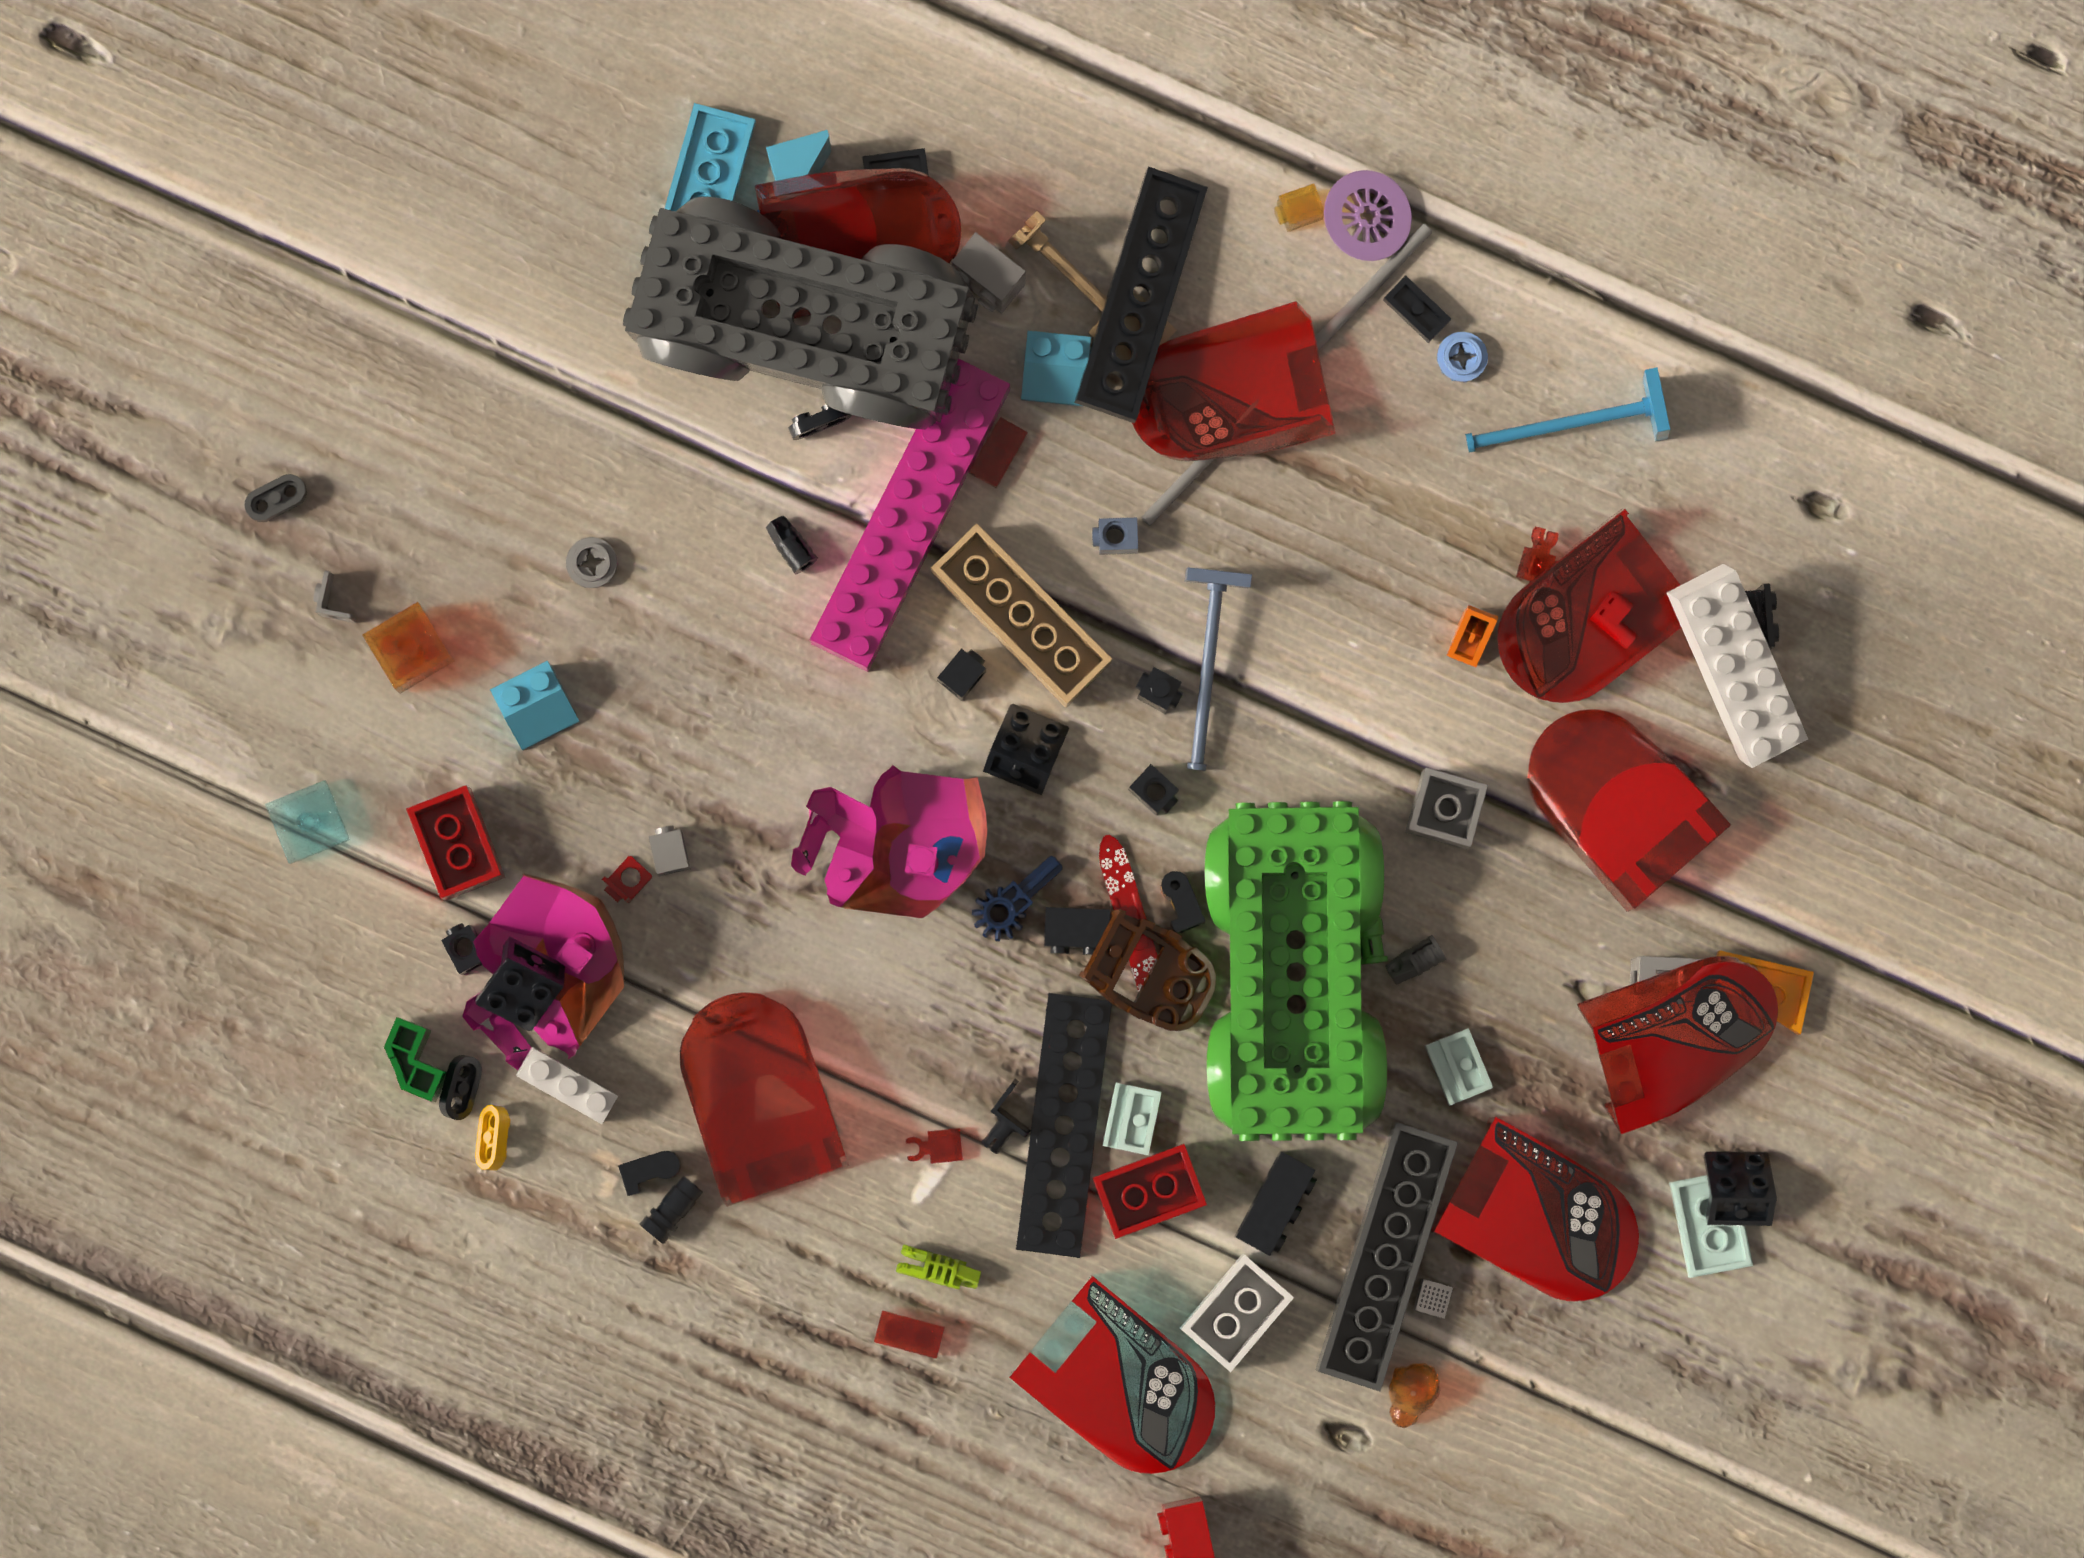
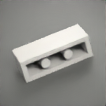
[516,1046,618,1124]

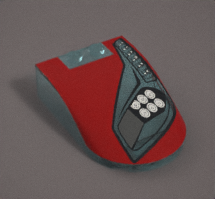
[1009,1275,1215,1474]

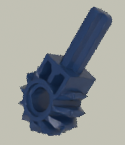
[972,856,1063,942]

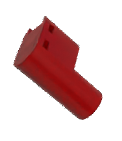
[1589,590,1638,649]

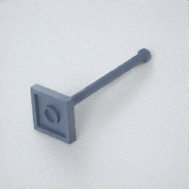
[1184,567,1252,771]

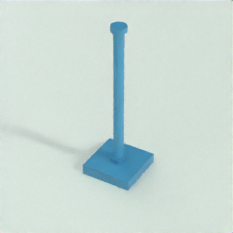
[1465,367,1670,453]

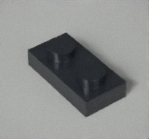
[862,148,929,190]
[1383,275,1451,344]

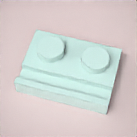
[1425,1028,1493,1106]
[1102,1082,1162,1155]

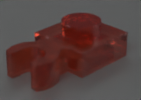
[1516,526,1558,587]
[906,1128,963,1164]

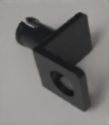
[981,1079,1031,1154]

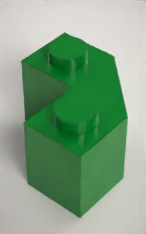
[384,1017,447,1102]

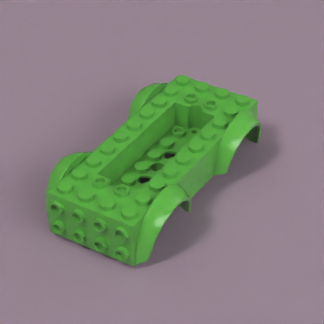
[1205,801,1387,1141]

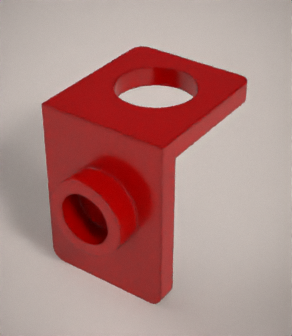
[601,856,652,903]

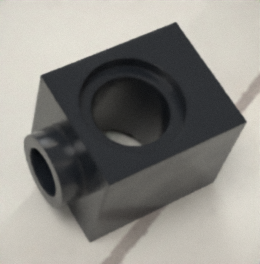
[937,648,986,701]
[1128,764,1179,816]
[441,923,482,976]

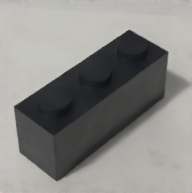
[1234,1151,1317,1256]

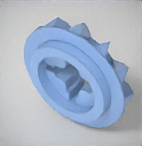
[1437,332,1488,383]

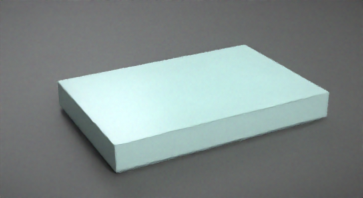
[1669,1175,1753,1278]

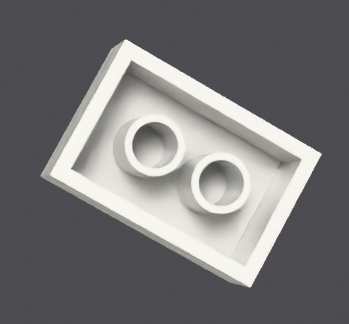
[1180,1254,1294,1372]

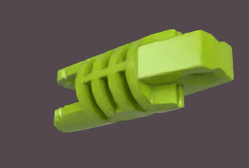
[896,1245,981,1290]

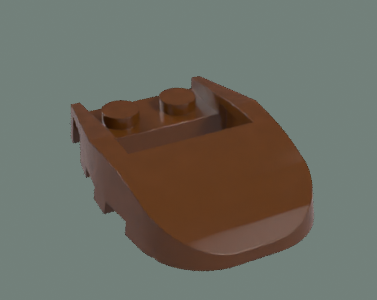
[1079,909,1216,1031]

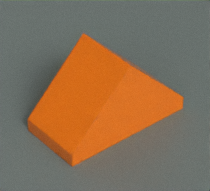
[1447,605,1498,667]

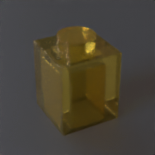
[1274,183,1324,232]

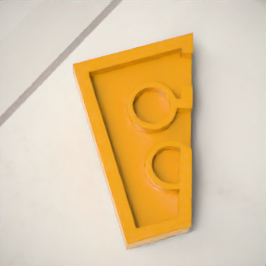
[1711,950,1814,1035]

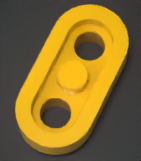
[475,1105,510,1171]

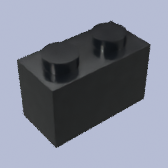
[1044,907,1110,955]

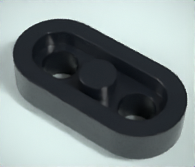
[788,404,852,440]
[439,1055,482,1120]

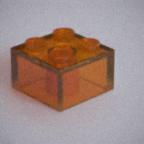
[362,602,455,694]

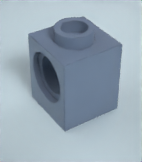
[1092,517,1138,555]

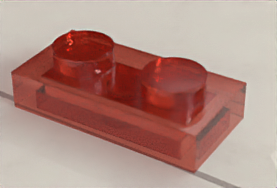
[969,417,1028,489]
[874,1310,945,1359]

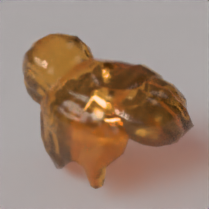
[1389,1363,1440,1428]

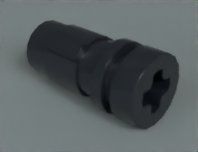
[639,1176,703,1244]

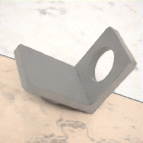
[313,570,357,623]

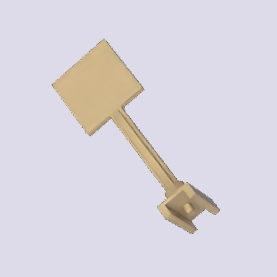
[1008,211,1177,360]

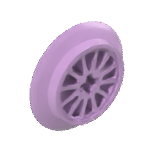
[1324,170,1412,261]

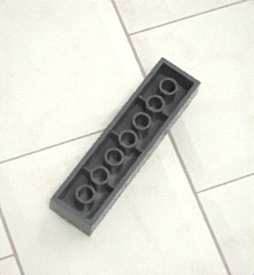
[1315,1122,1458,1392]

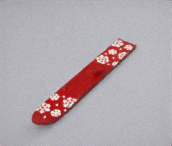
[1099,835,1158,993]

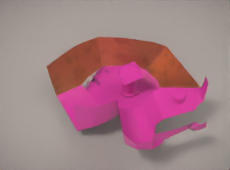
[791,765,987,918]
[462,873,624,1070]

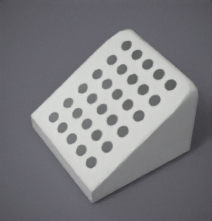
[1413,1279,1453,1319]

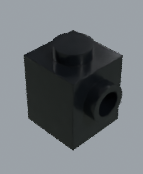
[1135,667,1184,714]

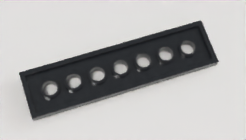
[1074,166,1208,423]
[1016,993,1112,1258]

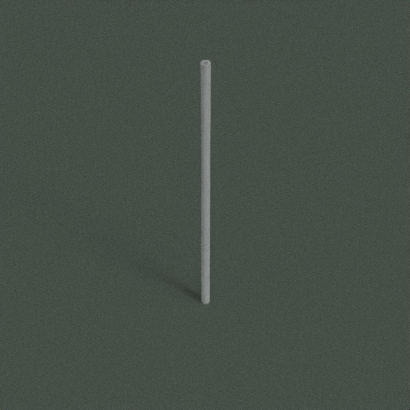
[1141,224,1432,526]

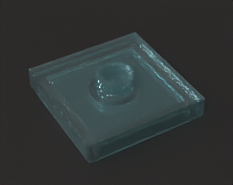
[265,780,350,864]

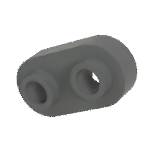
[244,474,307,522]

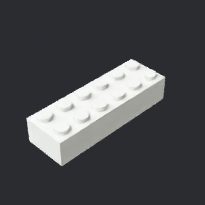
[1667,564,1808,768]

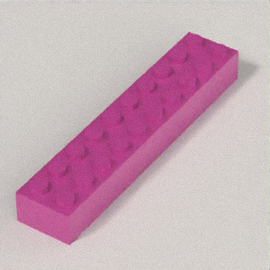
[810,359,1010,672]

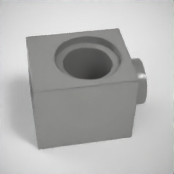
[649,826,691,876]

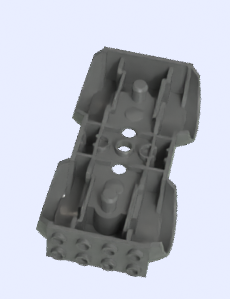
[623,197,978,430]

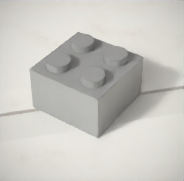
[952,232,1026,314]
[1405,768,1488,850]

